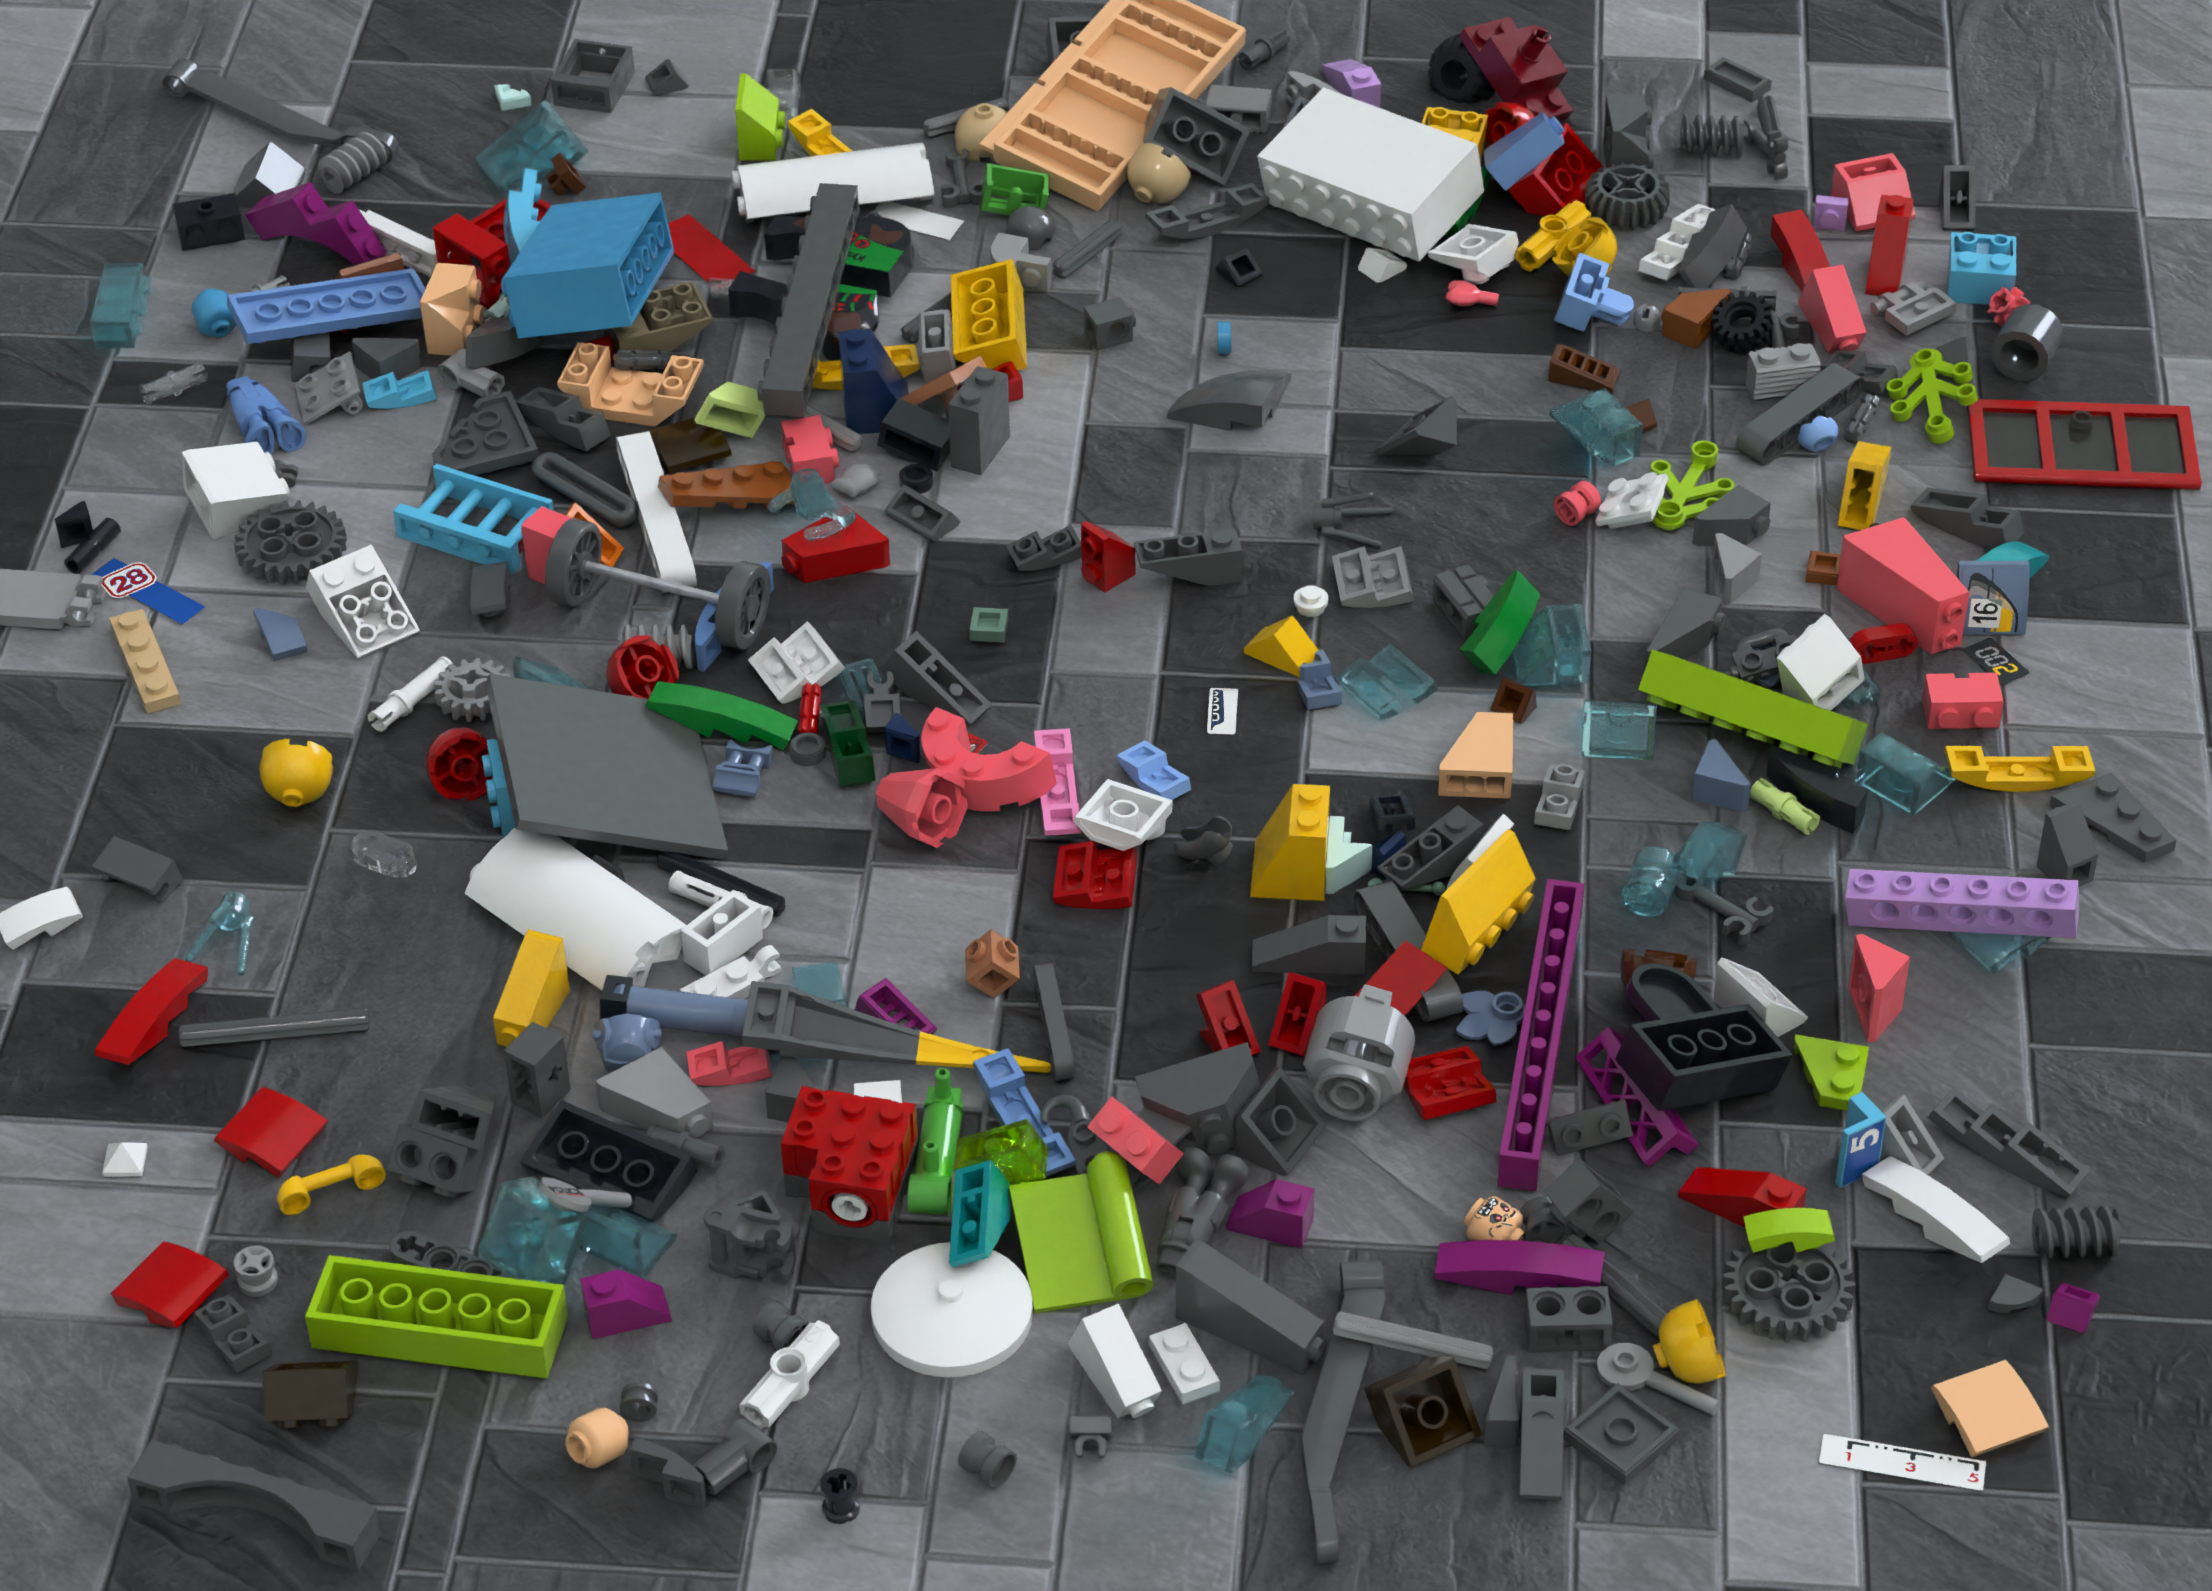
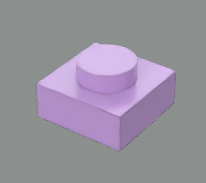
[1813,195,1849,232]

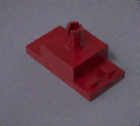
[1459,17,1574,121]

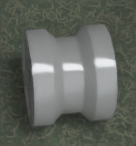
[234,1246,278,1297]

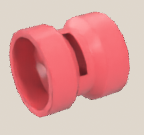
[1553,480,1601,526]

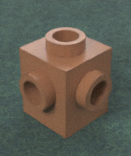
[965,929,1020,999]

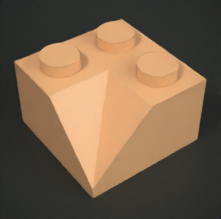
[420,263,485,356]

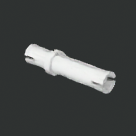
[368,656,452,732]
[668,871,773,930]

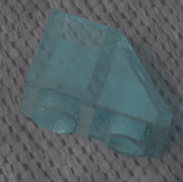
[1672,821,1748,880]

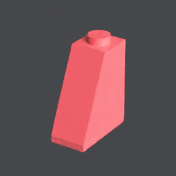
[1798,265,1867,353]

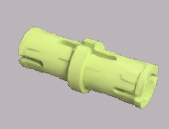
[1750,778,1820,835]

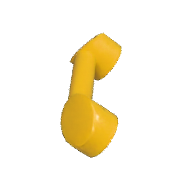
[277,1155,386,1215]

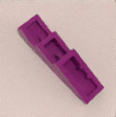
[1433,1240,1605,1295]

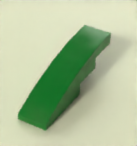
[645,681,798,751]

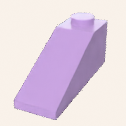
[1322,59,1381,108]

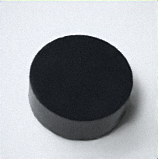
[899,464,933,494]

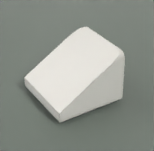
[1358,248,1408,283]

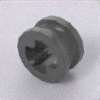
[620,1382,658,1422]

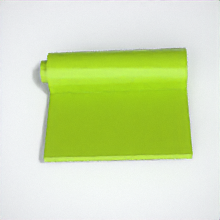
[1009,1151,1154,1314]

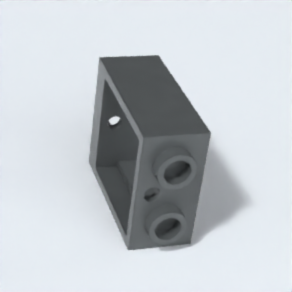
[551,39,635,113]

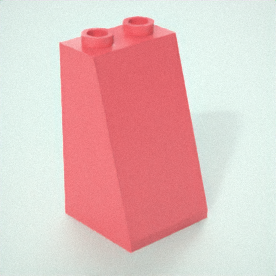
[1837,517,1969,654]

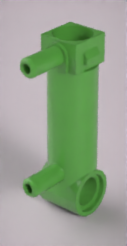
[907,1068,964,1216]

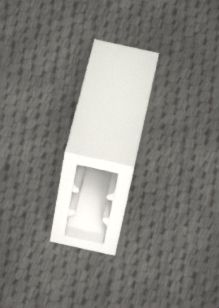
[1068,1303,1162,1418]

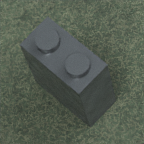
[948,366,1010,475]

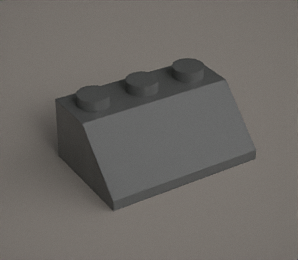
[1143,87,1251,186]

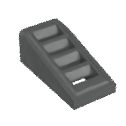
[1484,1355,1519,1447]

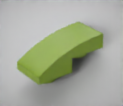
[1743,1208,1836,1253]

